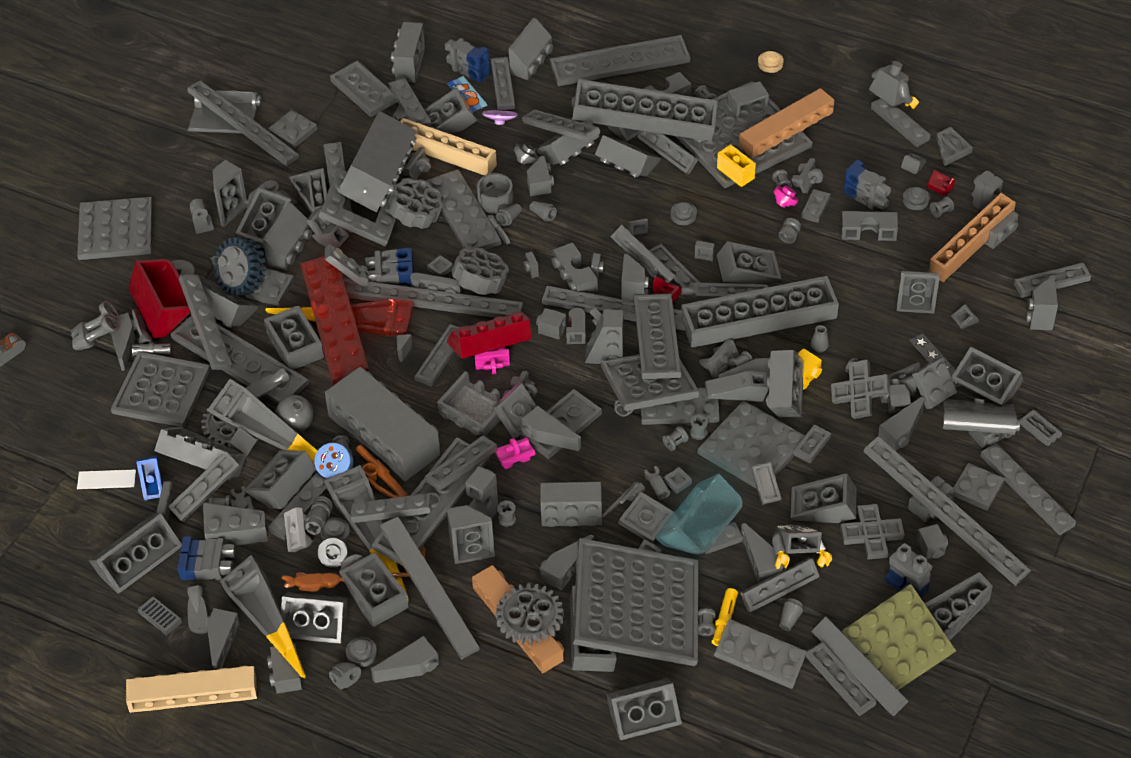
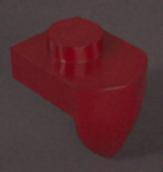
[926,170,955,195]
[652,277,681,303]

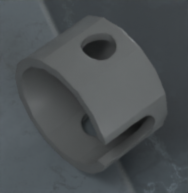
[477,173,514,214]

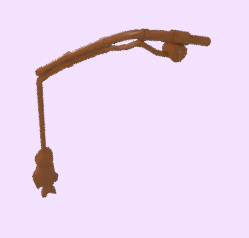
[281,445,426,592]

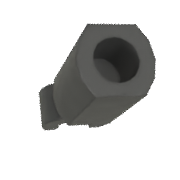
[645,466,670,500]

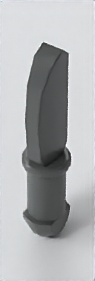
[487,214,510,245]

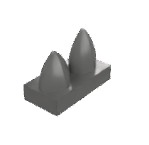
[699,339,739,378]

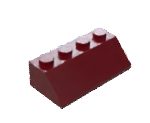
[447,312,531,359]

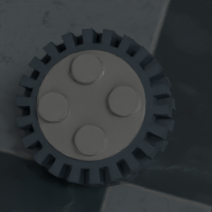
[214,237,266,295]

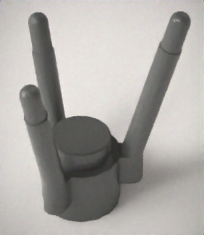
[602,481,646,517]

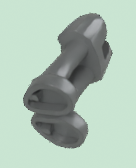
[71,301,120,350]

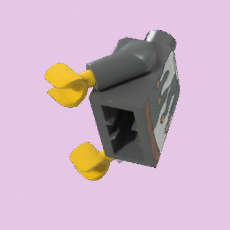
[772,525,832,569]

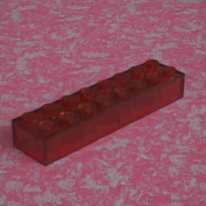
[300,256,371,385]

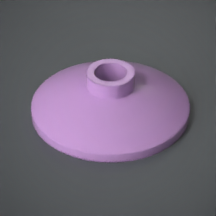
[483,110,517,124]

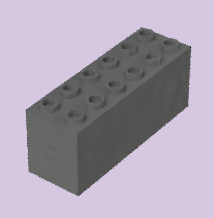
[338,111,417,212]
[325,367,440,481]

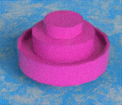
[773,186,799,208]

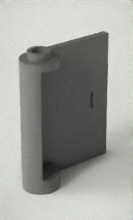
[188,90,262,133]
[943,398,1020,435]

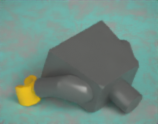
[869,61,919,109]

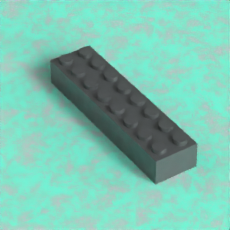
[572,79,717,141]
[681,276,839,348]

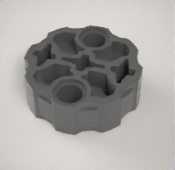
[388,178,443,229]
[452,248,509,295]

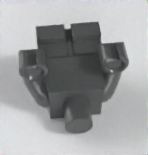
[880,379,911,413]

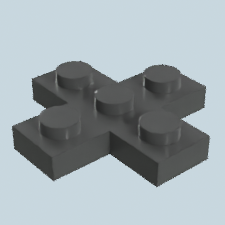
[831,360,890,419]
[840,504,905,560]

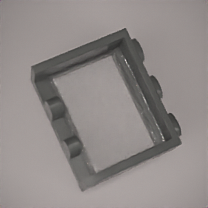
[437,371,501,437]

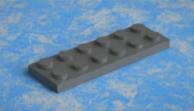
[426,169,501,250]
[634,294,681,379]

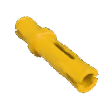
[712,588,738,646]

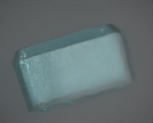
[655,473,742,555]

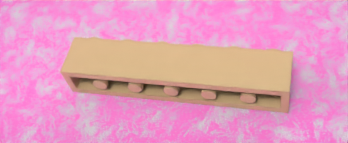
[400,118,497,176]
[126,666,257,712]

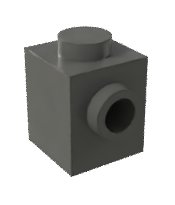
[536,308,566,340]
[917,524,948,560]

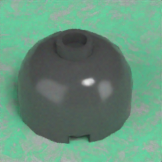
[275,395,314,434]

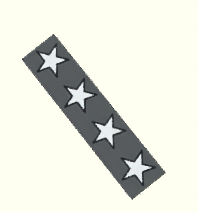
[909,333,961,388]

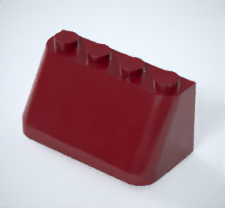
[128,259,191,338]

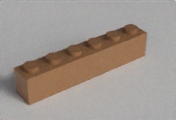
[739,88,834,158]
[929,193,1016,282]
[472,565,564,673]

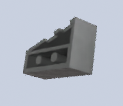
[289,168,330,215]
[585,309,624,364]
[203,503,268,546]

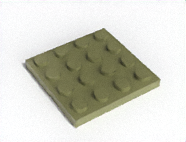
[842,584,956,690]

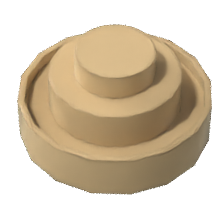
[758,51,783,73]

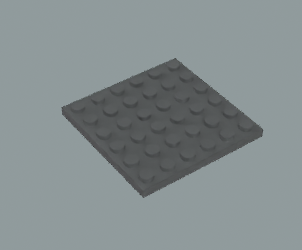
[676,81,813,188]
[573,538,698,666]

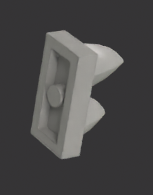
[284,507,313,552]

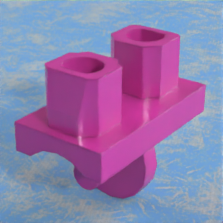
[475,347,510,375]
[495,437,535,469]

